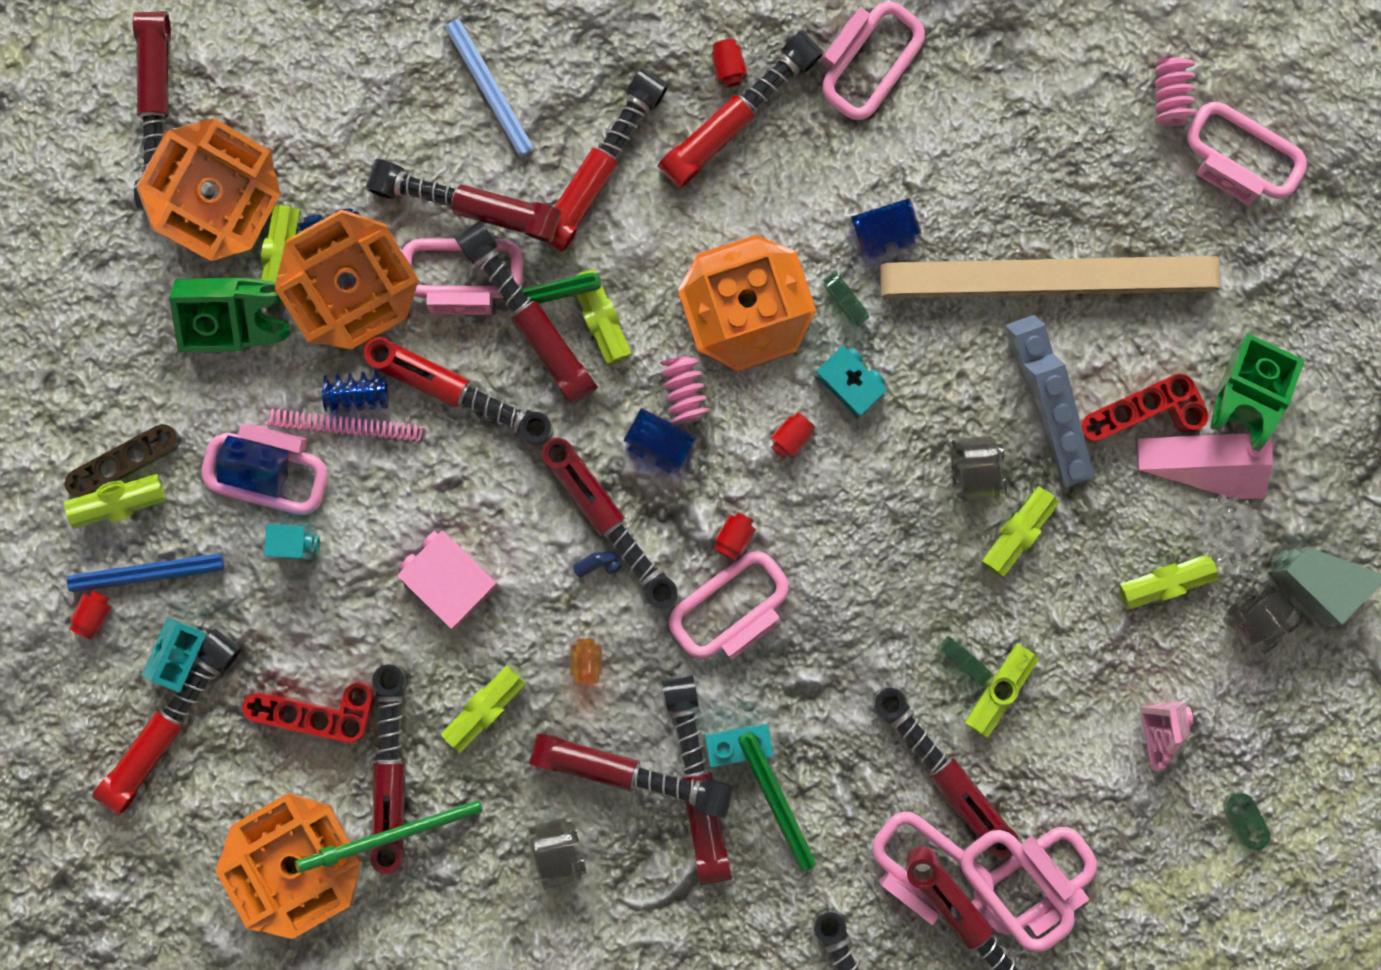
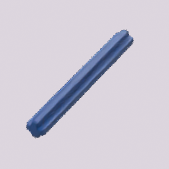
[67,554,224,592]

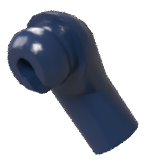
[573,552,622,578]

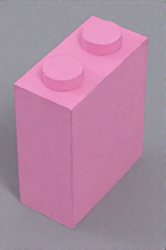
[397,530,499,629]

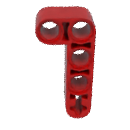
[1080,373,1209,444]
[242,682,376,743]

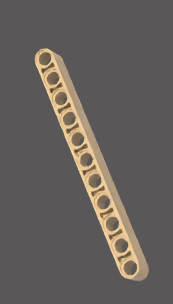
[880,256,1221,298]

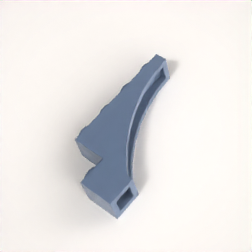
[1005,315,1095,488]

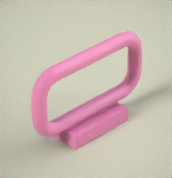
[819,2,925,120]
[1186,102,1307,206]
[402,238,524,315]
[202,423,328,515]
[669,551,789,661]
[872,812,994,925]
[974,827,1097,937]
[961,830,1075,952]

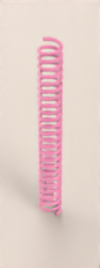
[265,409,423,442]

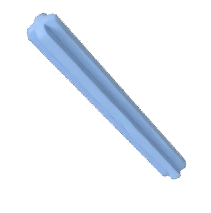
[446,19,533,157]

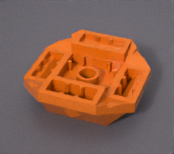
[136,118,281,261]
[275,209,419,349]
[678,235,816,373]
[215,793,362,939]

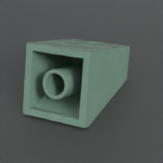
[1268,547,1381,625]

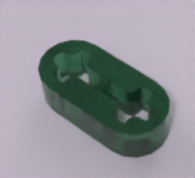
[821,271,869,327]
[938,636,993,687]
[1223,792,1270,850]

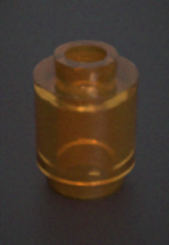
[570,638,602,683]

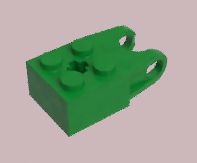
[169,278,291,352]
[1211,333,1305,452]

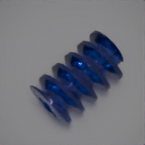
[321,370,389,414]

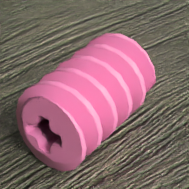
[1155,58,1196,126]
[660,357,709,425]

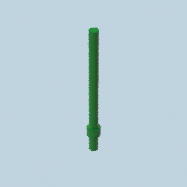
[295,800,482,873]

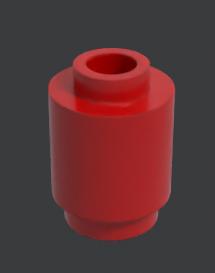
[711,39,748,88]
[770,412,815,459]
[713,512,756,561]
[69,590,113,640]

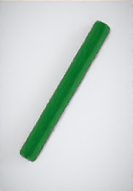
[738,731,816,871]

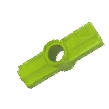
[261,205,302,303]
[576,269,632,366]
[64,474,166,529]
[981,486,1060,578]
[1118,554,1218,610]
[963,644,1040,738]
[441,665,527,753]

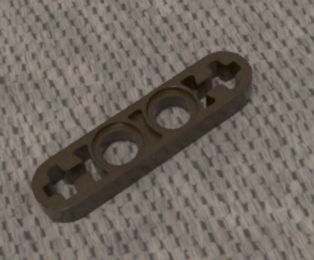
[64,424,180,497]

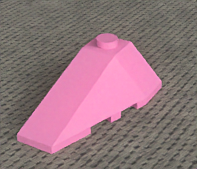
[1137,433,1273,500]
[1141,701,1193,771]

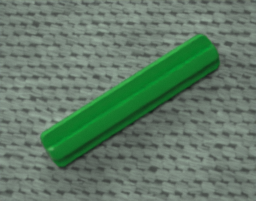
[521,272,601,304]

